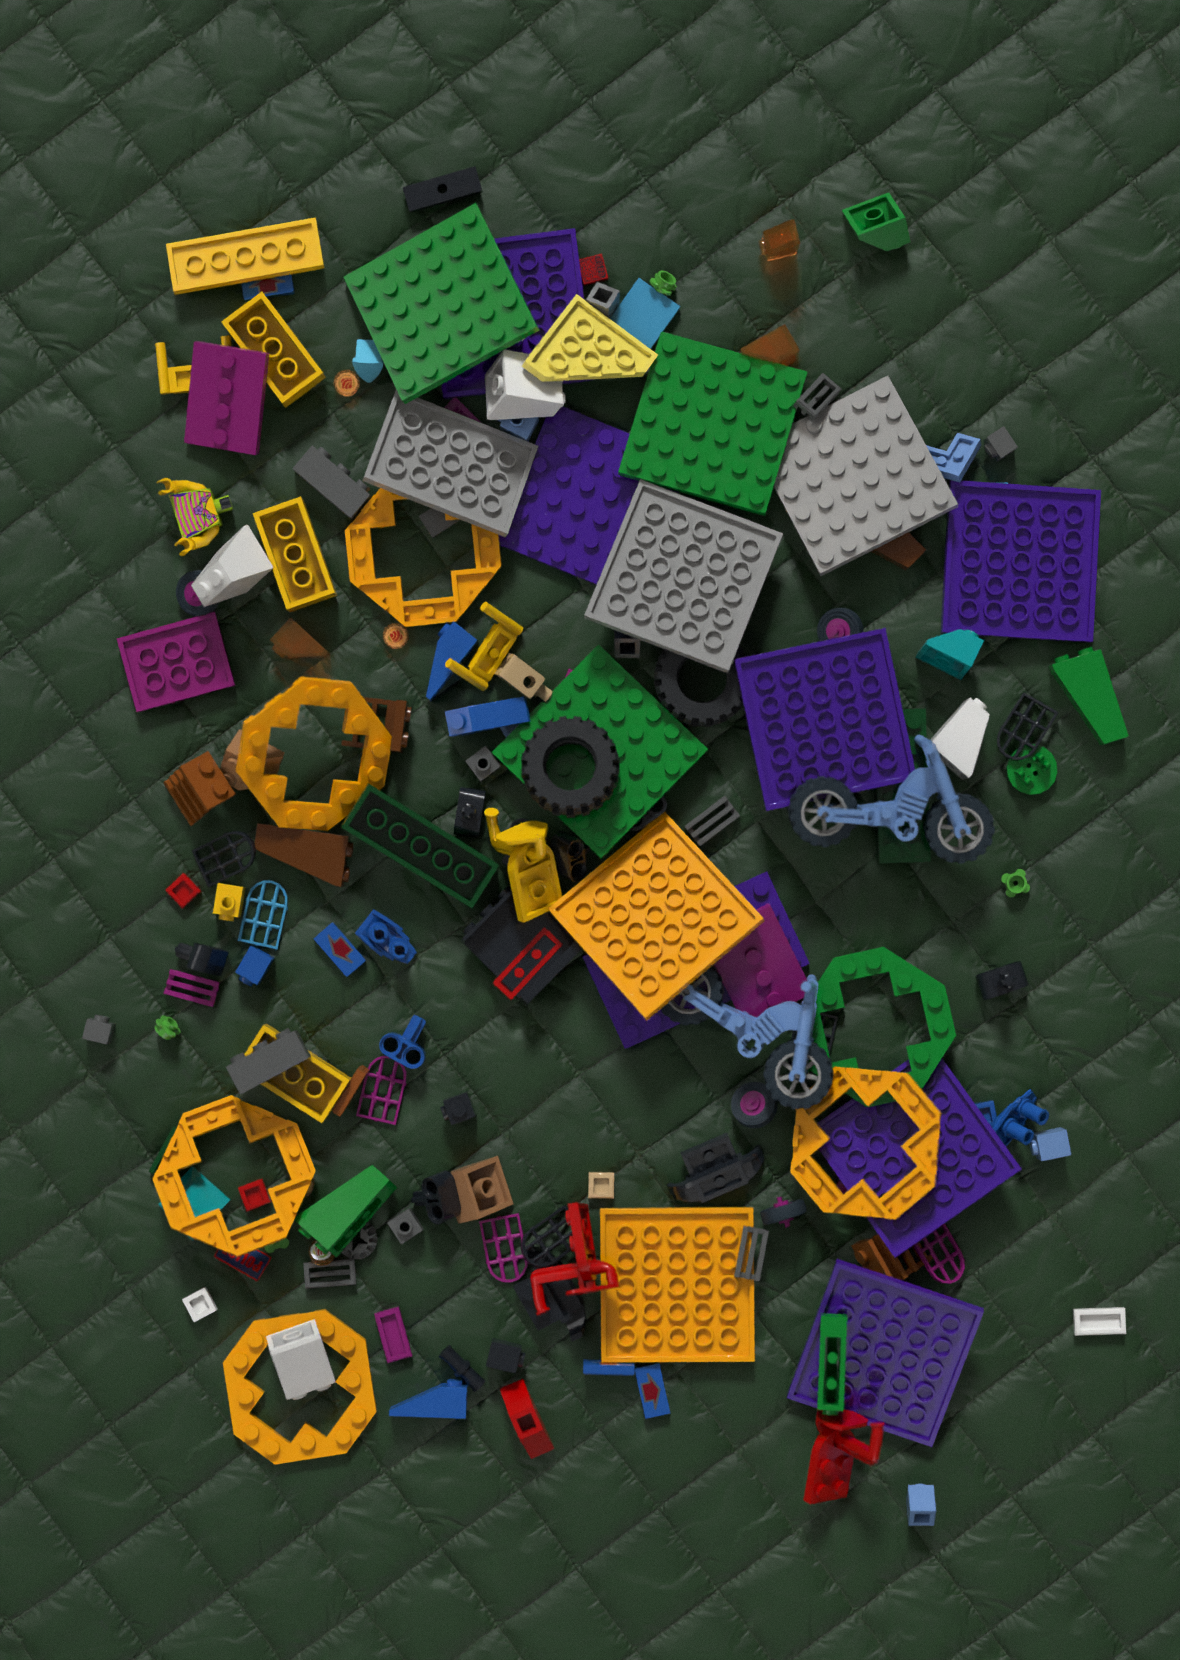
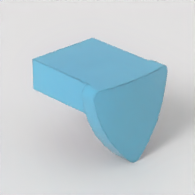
[352,339,383,383]

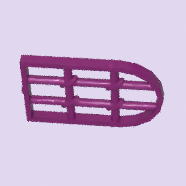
[356,1055,406,1125]
[479,1213,528,1282]
[914,1224,965,1284]

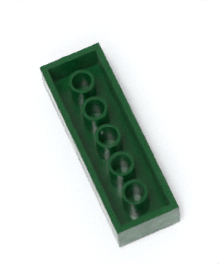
[874,708,931,864]
[341,783,499,908]

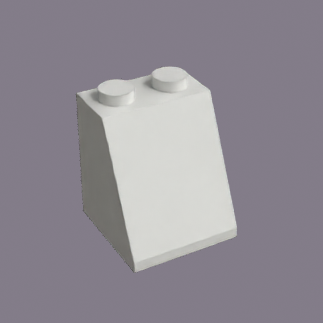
[485,350,565,420]
[191,525,274,607]
[931,698,990,780]
[266,1319,336,1400]

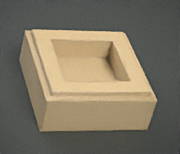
[588,1172,614,1199]

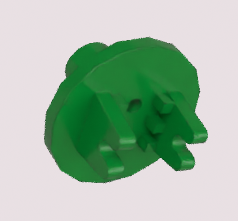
[1006,744,1058,795]

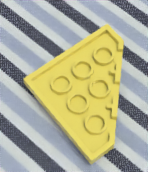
[522,294,658,382]

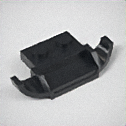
[666,1132,764,1203]
[513,1246,586,1342]

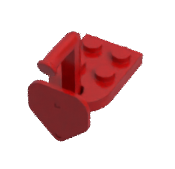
[530,1202,619,1316]
[803,1409,885,1504]

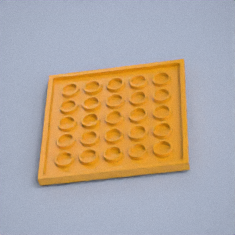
[548,812,764,1021]
[600,1207,755,1362]

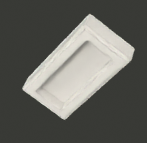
[1073,1307,1126,1336]

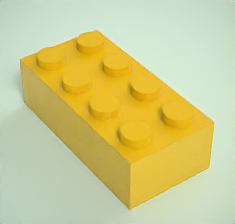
[221,292,326,408]
[253,496,337,612]
[244,1024,351,1123]

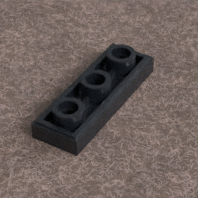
[402,166,483,213]

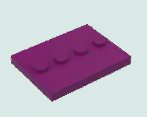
[184,341,269,455]
[117,612,236,712]
[714,903,807,1017]

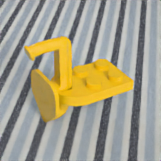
[484,808,562,923]

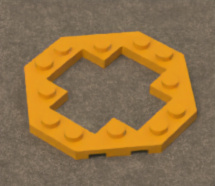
[345,488,502,627]
[235,677,392,831]
[790,1067,941,1219]
[153,1095,316,1257]
[223,1309,377,1464]

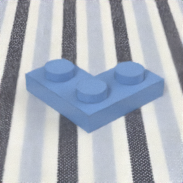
[926,433,981,483]

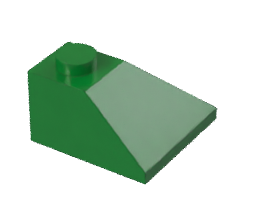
[842,192,911,251]

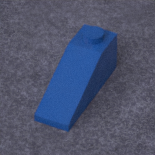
[426,621,478,701]
[445,696,530,737]
[389,1379,468,1419]

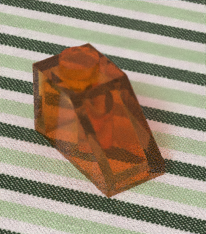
[758,219,800,261]
[740,324,800,366]
[270,617,330,659]

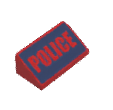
[214,1249,272,1281]

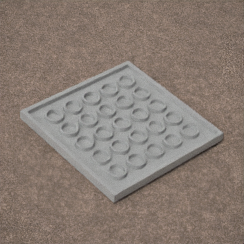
[774,376,958,576]
[584,479,783,673]

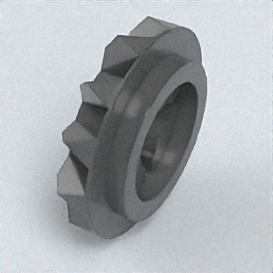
[341,1222,377,1260]

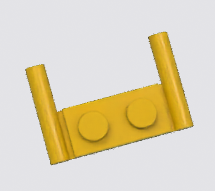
[155,335,232,395]
[445,602,523,691]

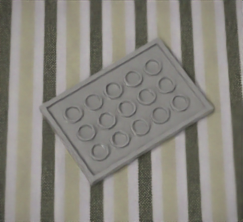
[362,389,538,538]

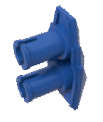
[355,909,417,964]
[992,1089,1049,1146]

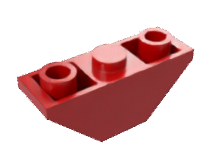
[500,1378,554,1459]

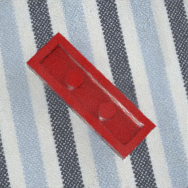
[492,927,563,1001]

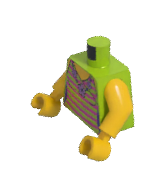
[157,478,233,556]

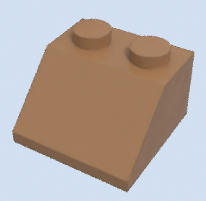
[220,729,285,791]
[450,1156,513,1224]

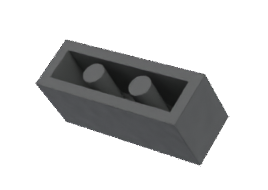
[292,446,372,521]
[226,1028,311,1094]

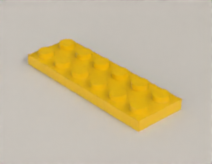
[166,217,324,295]

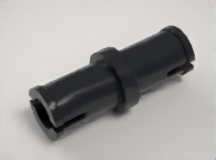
[438,1345,486,1392]

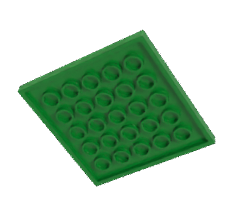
[344,203,539,404]
[618,332,807,516]
[492,645,708,859]

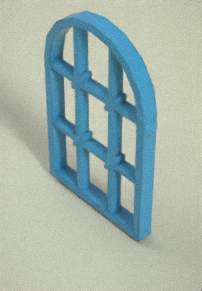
[238,880,288,949]

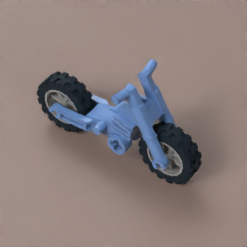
[788,735,995,864]
[661,965,834,1109]

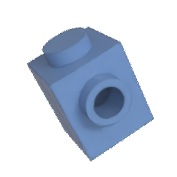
[498,417,539,441]
[1029,1127,1071,1161]
[906,1484,936,1526]

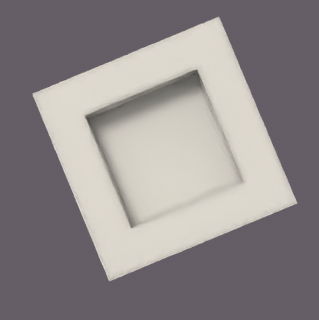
[182,1287,218,1322]

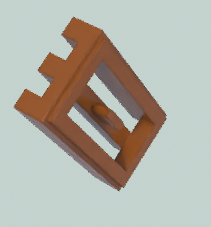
[333,1065,370,1116]

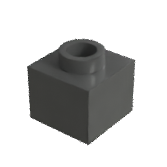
[586,282,620,319]
[984,426,1018,462]
[466,746,501,782]
[82,1014,115,1045]
[388,1207,424,1244]

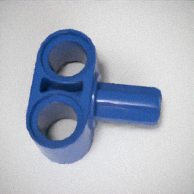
[379,1015,426,1069]

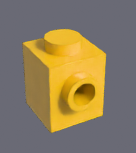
[213,883,246,922]

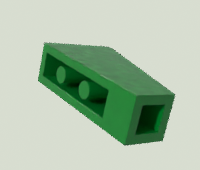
[1048,647,1129,745]
[294,1165,398,1257]
[817,1313,847,1415]

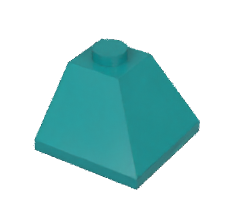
[915,629,984,680]
[158,1166,231,1241]

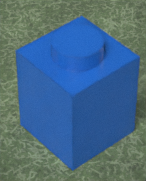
[235,945,275,987]

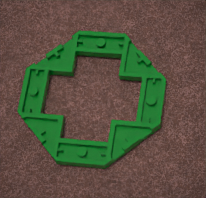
[808,947,956,1108]

